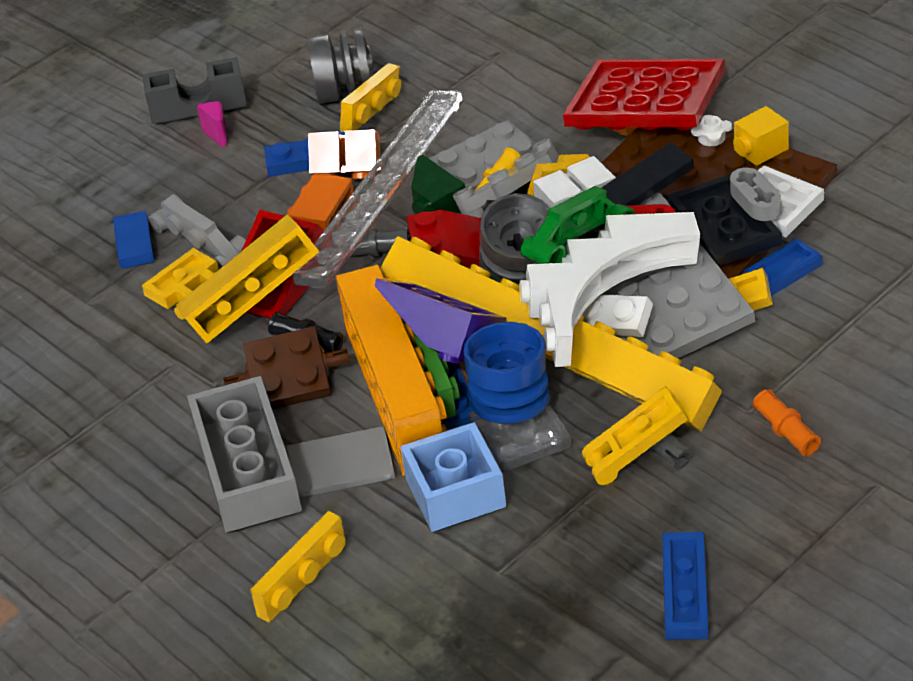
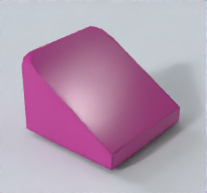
[197,101,227,147]

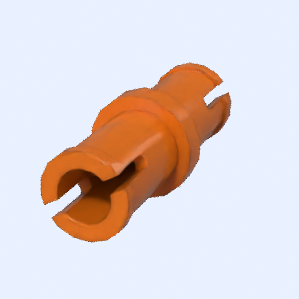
[752,389,821,457]

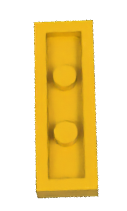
[340,63,401,132]
[250,511,346,623]

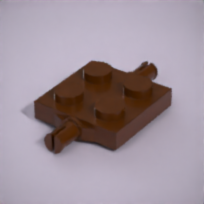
[223,326,350,409]

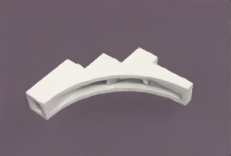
[519,212,700,367]

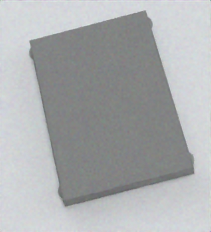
[286,426,395,498]

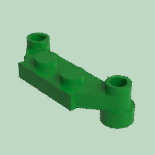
[521,186,635,264]

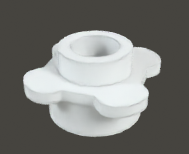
[691,115,732,146]

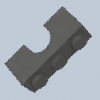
[142,57,247,124]

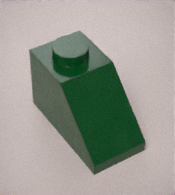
[411,154,465,214]

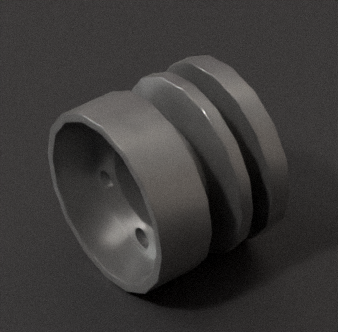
[307,28,374,104]
[479,193,550,285]

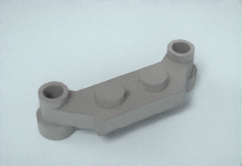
[453,137,562,218]
[148,194,246,269]

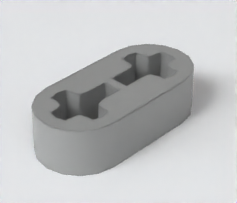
[730,168,781,221]

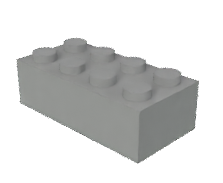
[187,376,302,533]

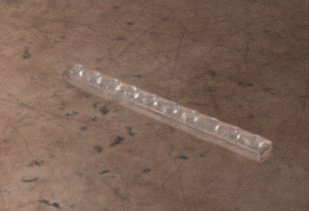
[292,90,463,288]

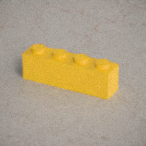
[176,214,319,344]

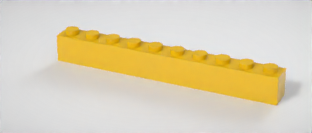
[380,236,722,432]

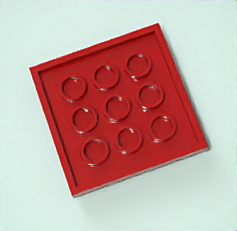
[563,58,725,130]

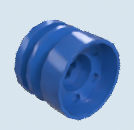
[464,322,550,424]

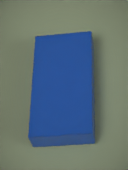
[113,211,155,269]
[744,238,822,296]

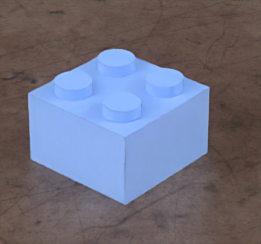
[400,422,506,532]

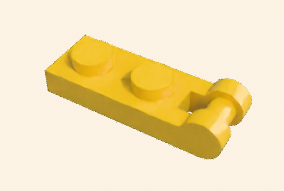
[582,386,689,485]

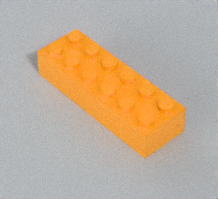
[336,264,447,476]

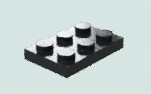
[667,174,782,266]

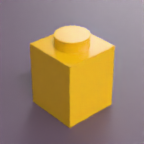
[733,106,789,166]

